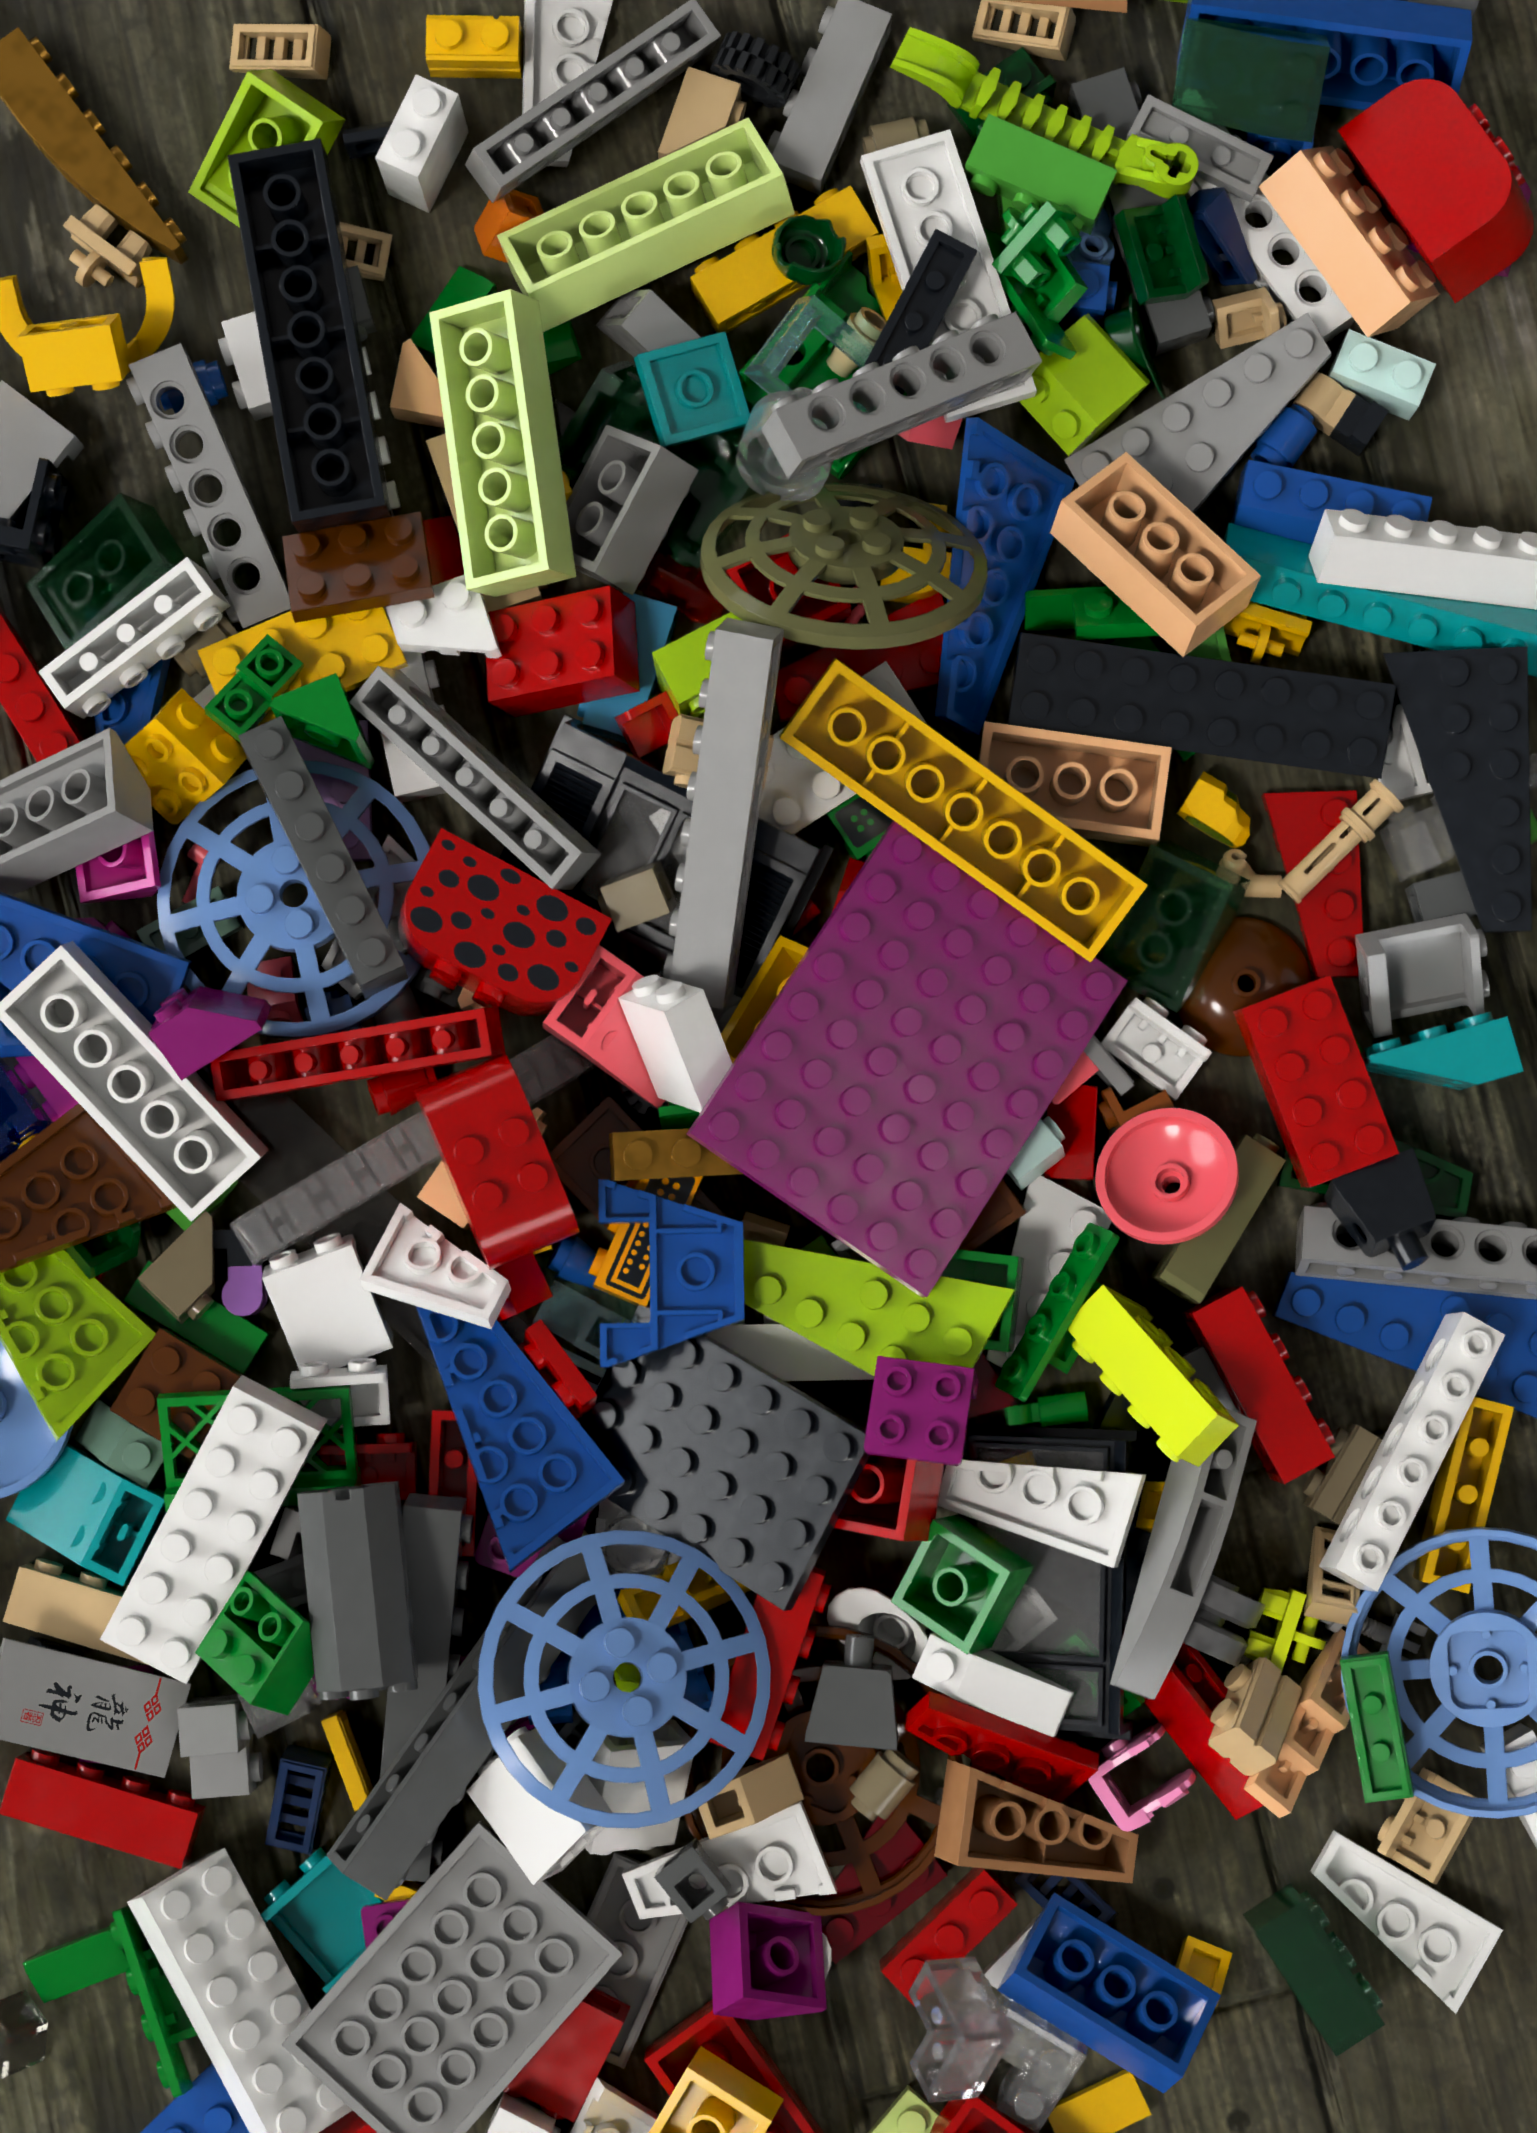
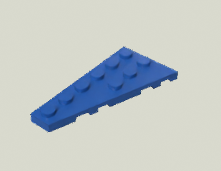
[935,417,1075,735]

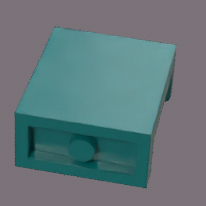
[260,1847,384,1993]

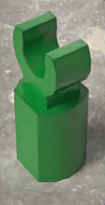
[1004,1391,1088,1427]

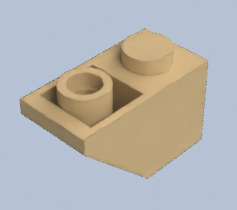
[694,1752,804,1840]

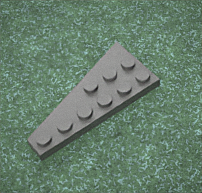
[1064,313,1331,512]

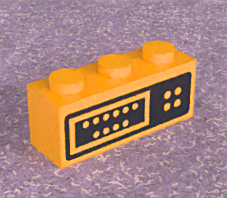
[588,1176,703,1308]

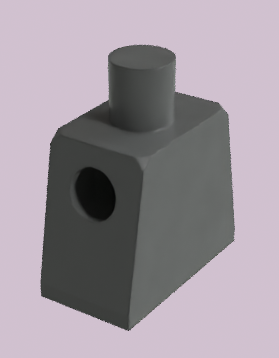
[805,1634,898,1750]

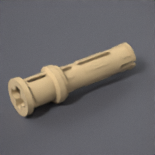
[1278,779,1404,904]

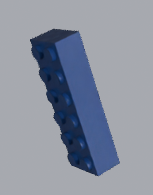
[1176,0,1473,110]

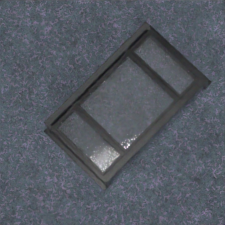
[954,1424,1139,1740]

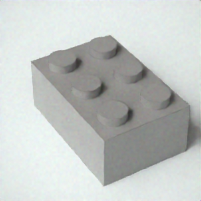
[566,425,699,596]

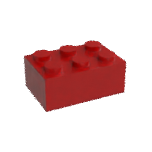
[486,585,640,717]

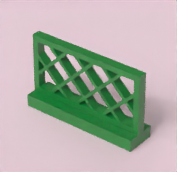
[157,1385,362,1512]

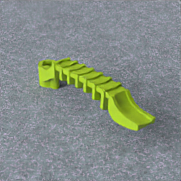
[890,27,1199,199]

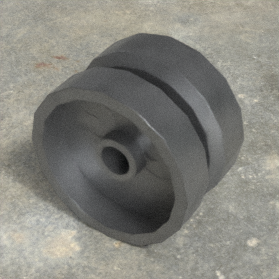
[1183,1574,1266,1667]

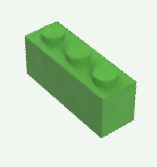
[964,113,1117,235]

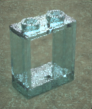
[744,295,873,429]

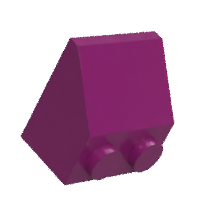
[148,986,272,1081]
[709,1902,827,2020]

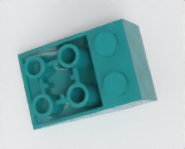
[1363,1011,1524,1090]
[6,1443,167,1586]

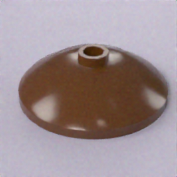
[1171,917,1311,1057]

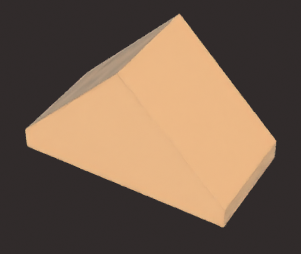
[390,338,445,428]

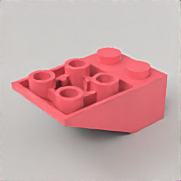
[543,945,666,1109]

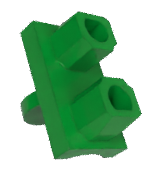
[992,200,1082,289]

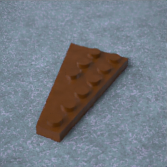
[0,1103,177,1273]

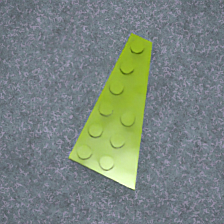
[744,1239,1016,1376]
[0,1250,156,1441]

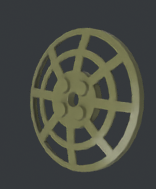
[700,482,987,650]

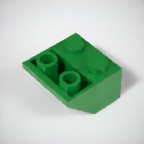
[195,1570,314,1716]

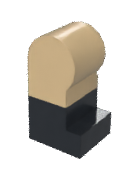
[1292,372,1389,457]

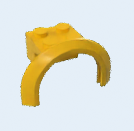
[0,257,175,397]

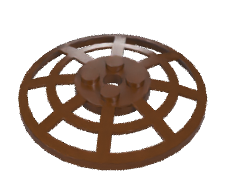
[683,1624,963,1916]

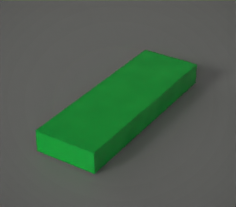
[124,1260,271,1374]
[1340,1651,1414,1803]

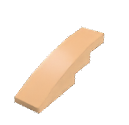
[1243,1628,1371,1818]

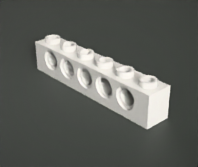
[1171,89,1355,343]
[1319,1312,1505,1592]

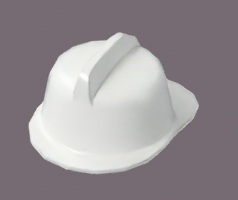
[827,1587,928,1680]

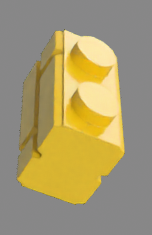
[426,15,523,79]

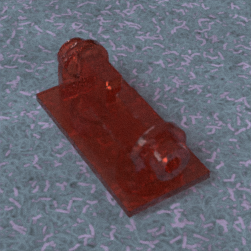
[637,550,726,624]

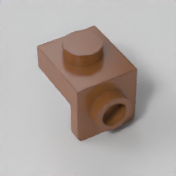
[1097,1087,1174,1130]

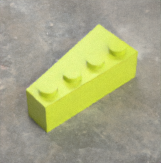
[1068,1285,1239,1467]

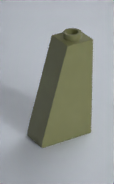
[1150,1133,1286,1304]

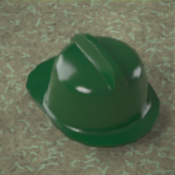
[1097,293,1166,400]

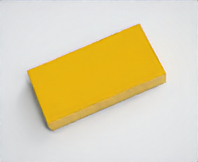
[321,1710,374,1811]
[1044,2069,1152,2133]

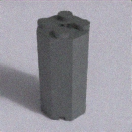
[297,1481,419,1700]

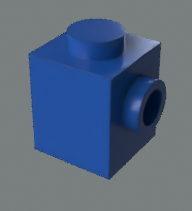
[1060,261,1117,324]

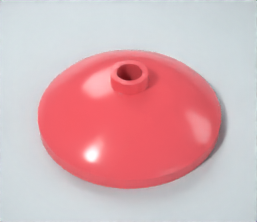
[1095,1108,1239,1245]

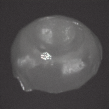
[601,1514,671,1578]

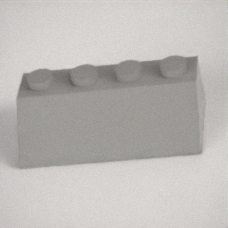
[0,728,153,896]

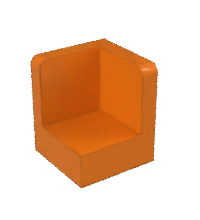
[474,189,544,263]

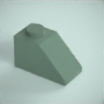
[74,1398,165,1489]

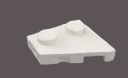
[386,575,502,659]

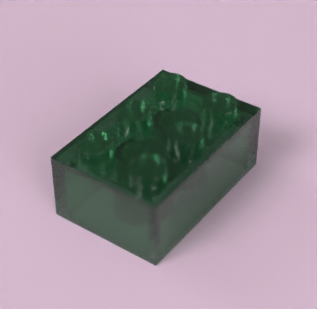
[1243,1884,1385,2057]

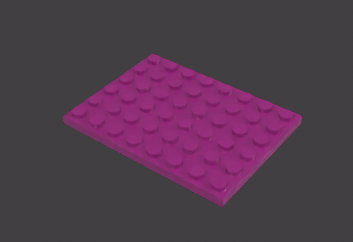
[687,820,1127,1297]

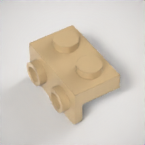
[1377,1768,1477,1885]

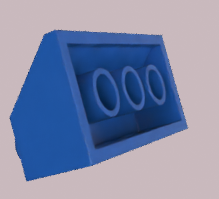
[1231,459,1432,545]
[997,1893,1221,2093]

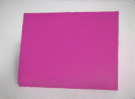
[75,830,161,903]

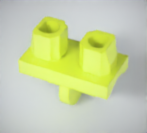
[1244,1587,1327,1673]

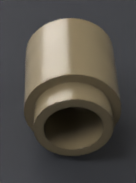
[862,117,930,154]
[173,614,238,679]
[849,1750,920,1821]

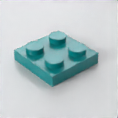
[634,331,752,448]

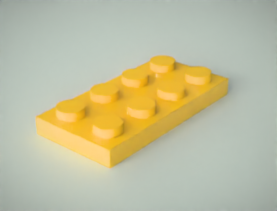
[197,607,409,727]

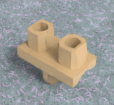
[63,204,152,288]

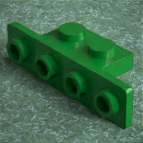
[983,228,1088,360]
[1024,586,1160,640]
[995,1223,1120,1402]
[110,1905,197,2098]

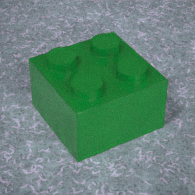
[891,1514,1034,1655]

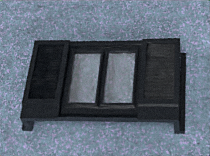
[499,714,835,998]

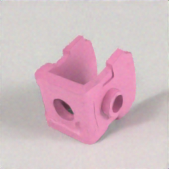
[1088,1722,1196,1832]

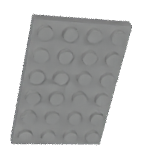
[282,1821,623,2133]

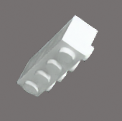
[39,557,231,719]

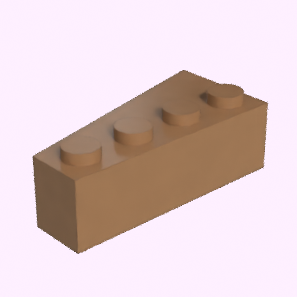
[934,1759,1139,1883]

